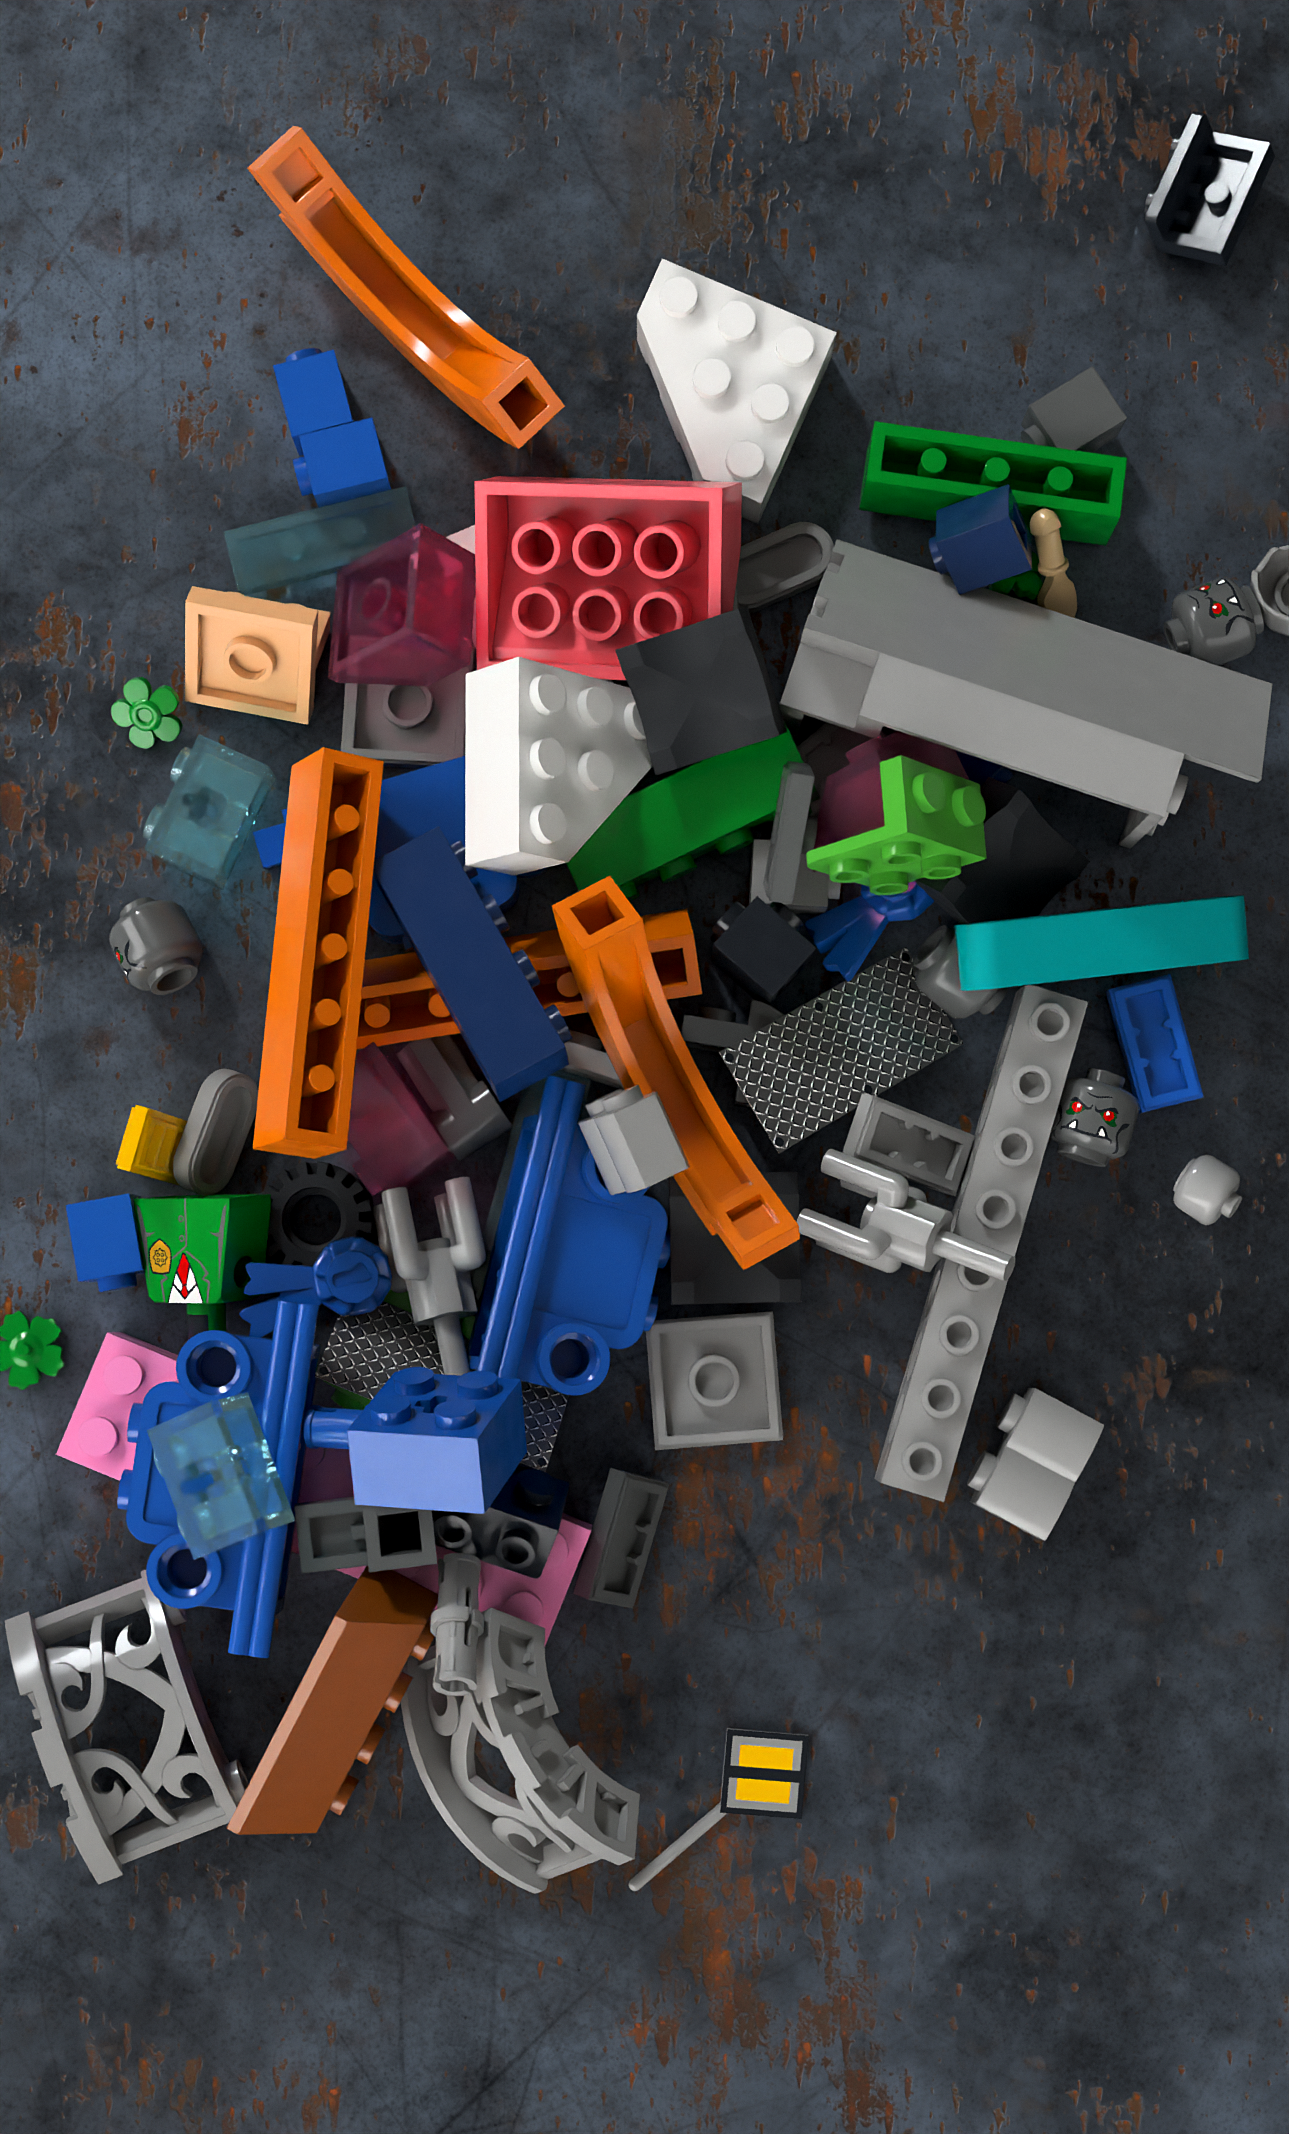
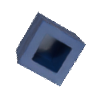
[273,348,354,456]
[293,417,393,513]
[66,1193,145,1292]

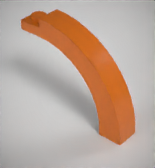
[247,125,565,449]
[552,876,800,1271]

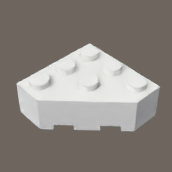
[637,259,837,524]
[465,657,653,875]

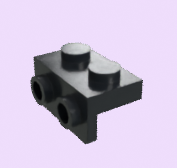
[1144,111,1275,266]
[432,1466,570,1578]

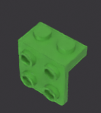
[806,755,987,895]

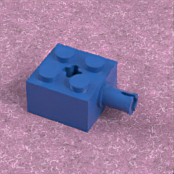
[304,1367,527,1514]

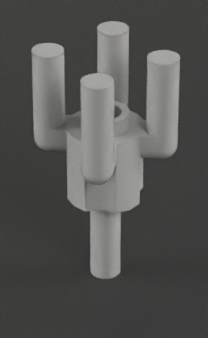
[796,1149,1015,1281]
[372,1177,486,1375]

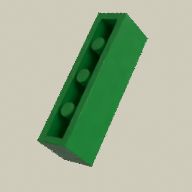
[859,421,1127,546]
[566,722,821,902]

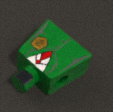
[134,1194,271,1340]

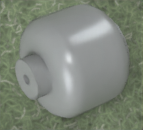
[1173,1155,1242,1225]

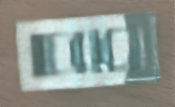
[143,734,276,890]
[147,1393,295,1560]

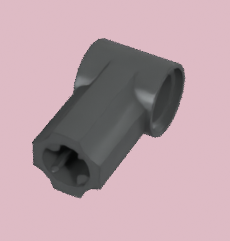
[396,1035,513,1162]

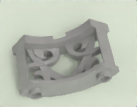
[5,1570,249,1885]
[401,1608,640,1894]

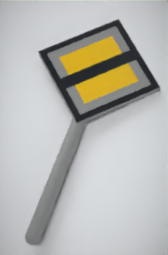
[629,1728,809,1891]

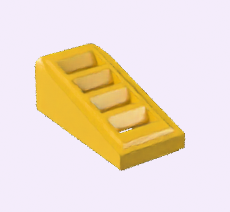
[116,1105,187,1185]

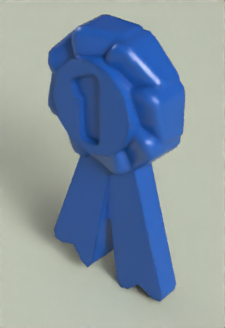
[804,881,934,982]
[239,1236,392,1338]

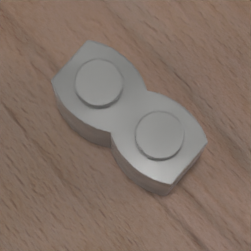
[578,1085,690,1195]
[967,1388,1104,1541]

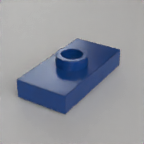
[1105,974,1203,1114]

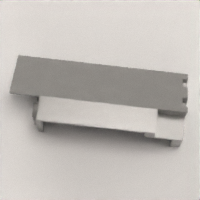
[779,539,1272,849]

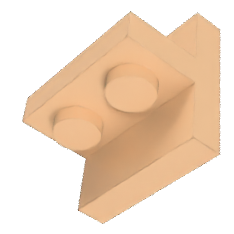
[185,586,331,725]

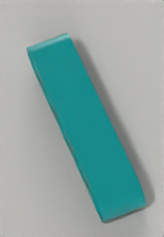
[955,895,1249,991]

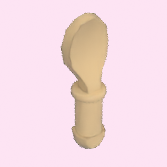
[1030,508,1077,618]

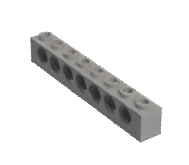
[874,985,1088,1502]

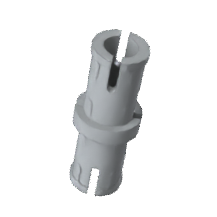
[430,1553,484,1696]

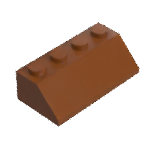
[227,1566,438,1835]

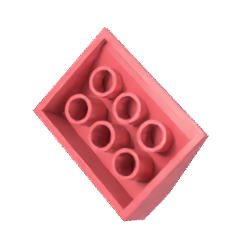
[475,476,742,680]

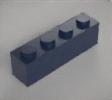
[373,826,573,1102]

